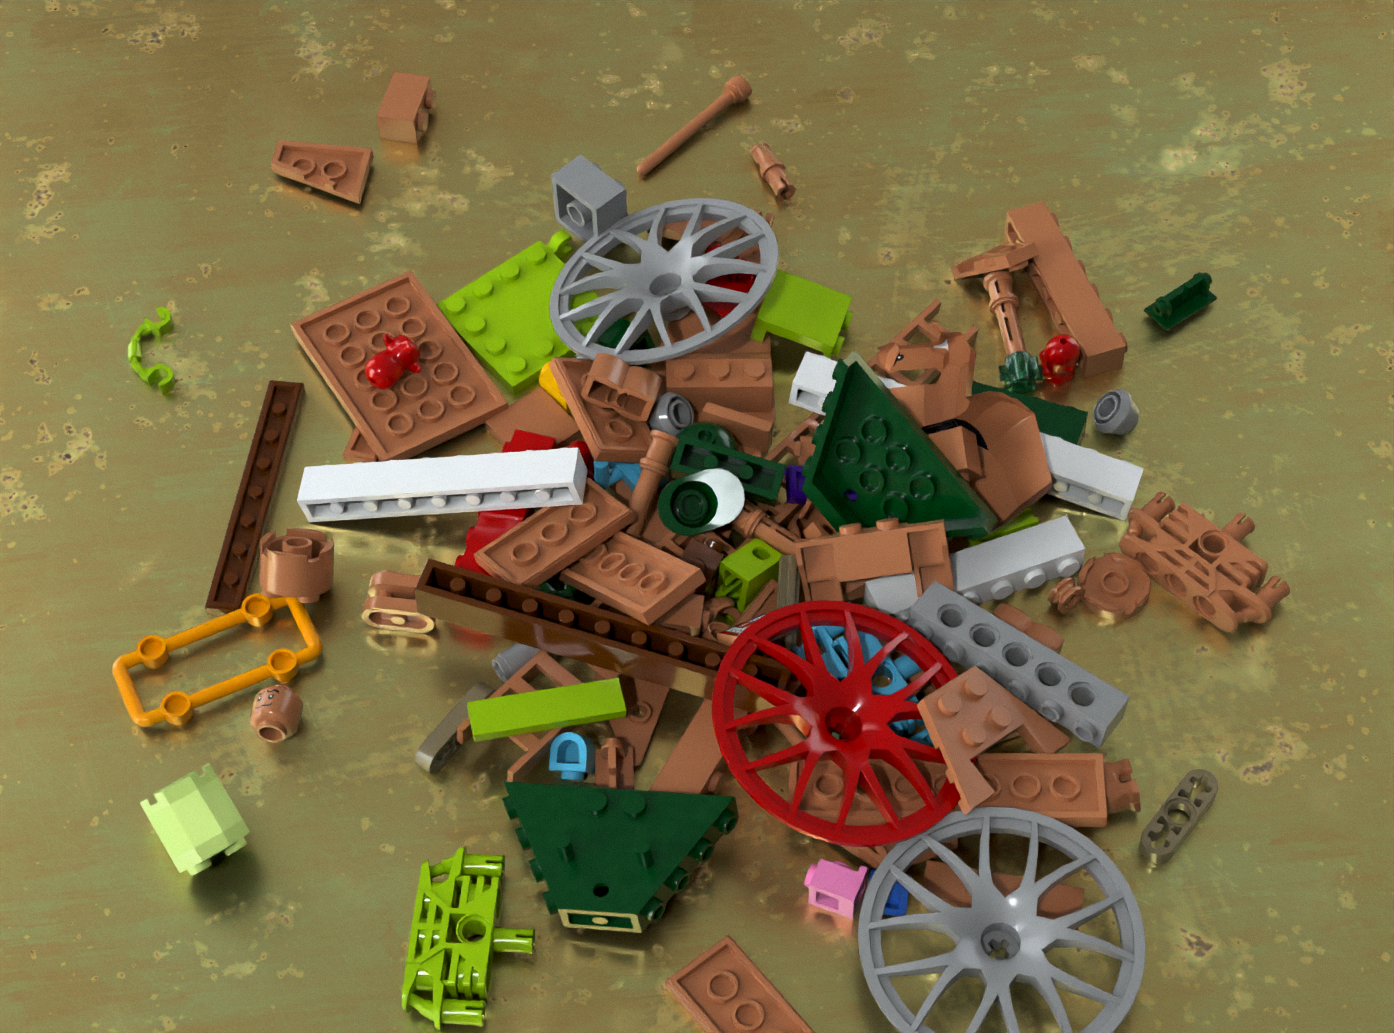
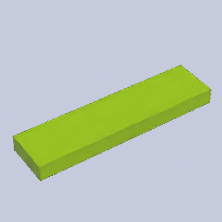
[467,677,627,742]

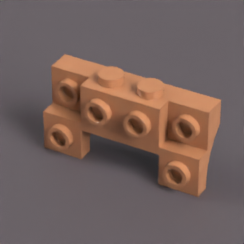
[794,518,955,602]

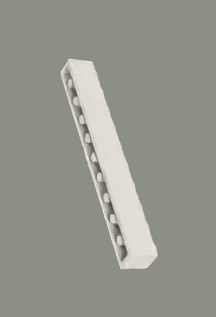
[788,351,1144,521]

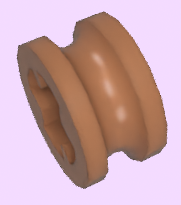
[1048,577,1085,614]

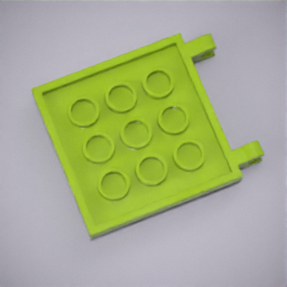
[436,229,620,395]

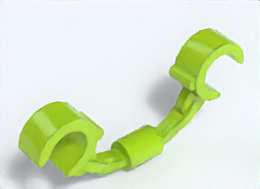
[128,307,176,394]

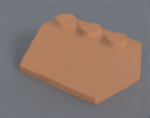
[665,352,772,413]

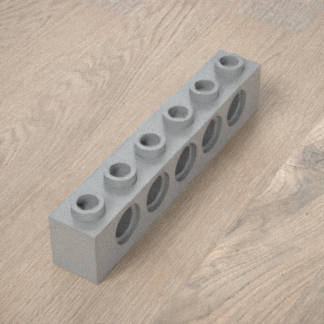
[907,581,1130,749]

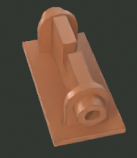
[595,738,634,790]

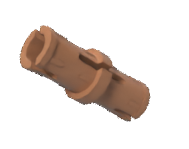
[750,142,796,201]

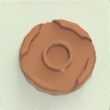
[1077,552,1151,620]

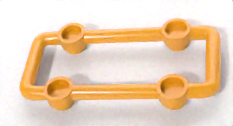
[112,593,323,727]

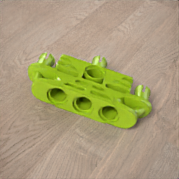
[402,846,535,1031]

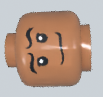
[249,685,303,743]

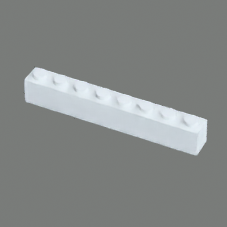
[297,448,588,522]

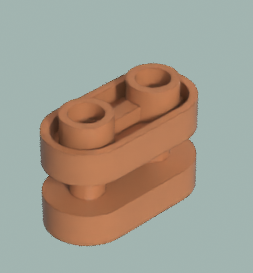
[362,570,436,633]

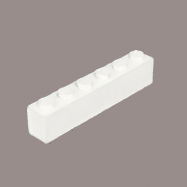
[864,516,1086,625]

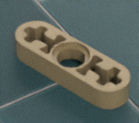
[415,682,496,774]
[1139,769,1218,864]

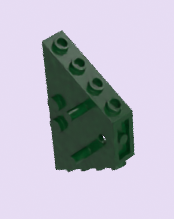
[802,350,999,541]
[502,781,739,933]

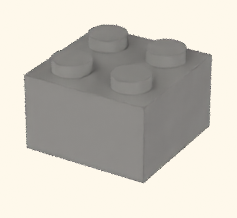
[551,155,628,243]

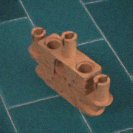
[1119,492,1290,633]

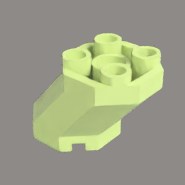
[140,763,250,876]

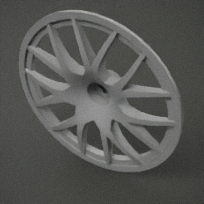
[549,198,779,365]
[858,807,1146,1033]

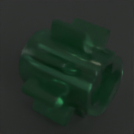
[999,351,1043,394]

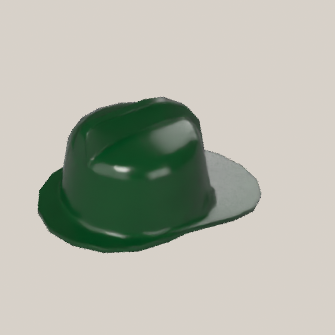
[657,468,745,536]

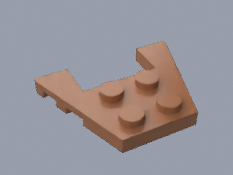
[917,665,1071,815]

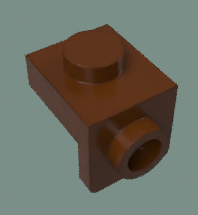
[680,536,727,595]

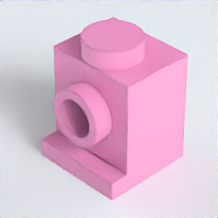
[804,859,868,919]

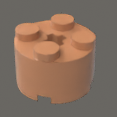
[259,528,334,603]

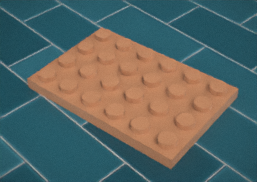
[291,270,509,462]

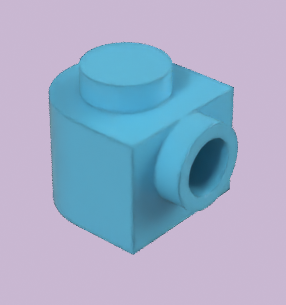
[549,732,596,780]

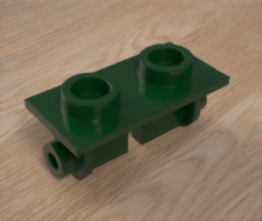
[1144,272,1217,331]

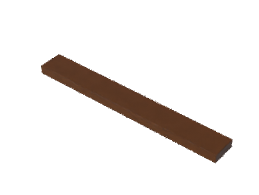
[205,380,305,616]

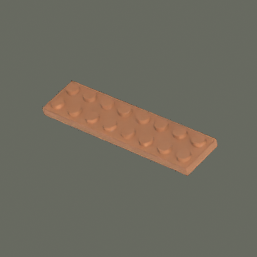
[788,753,1107,827]

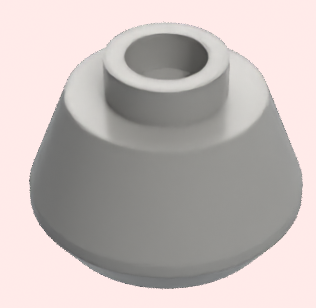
[1093,389,1139,435]
[648,392,694,437]

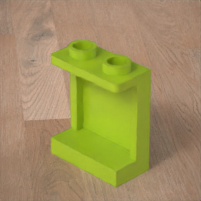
[750,269,854,359]

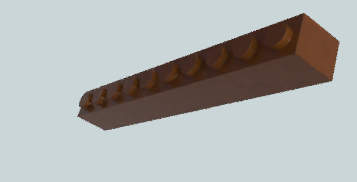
[415,559,792,713]

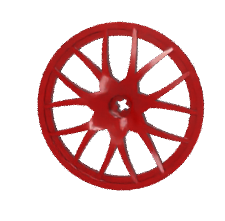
[712,600,977,847]

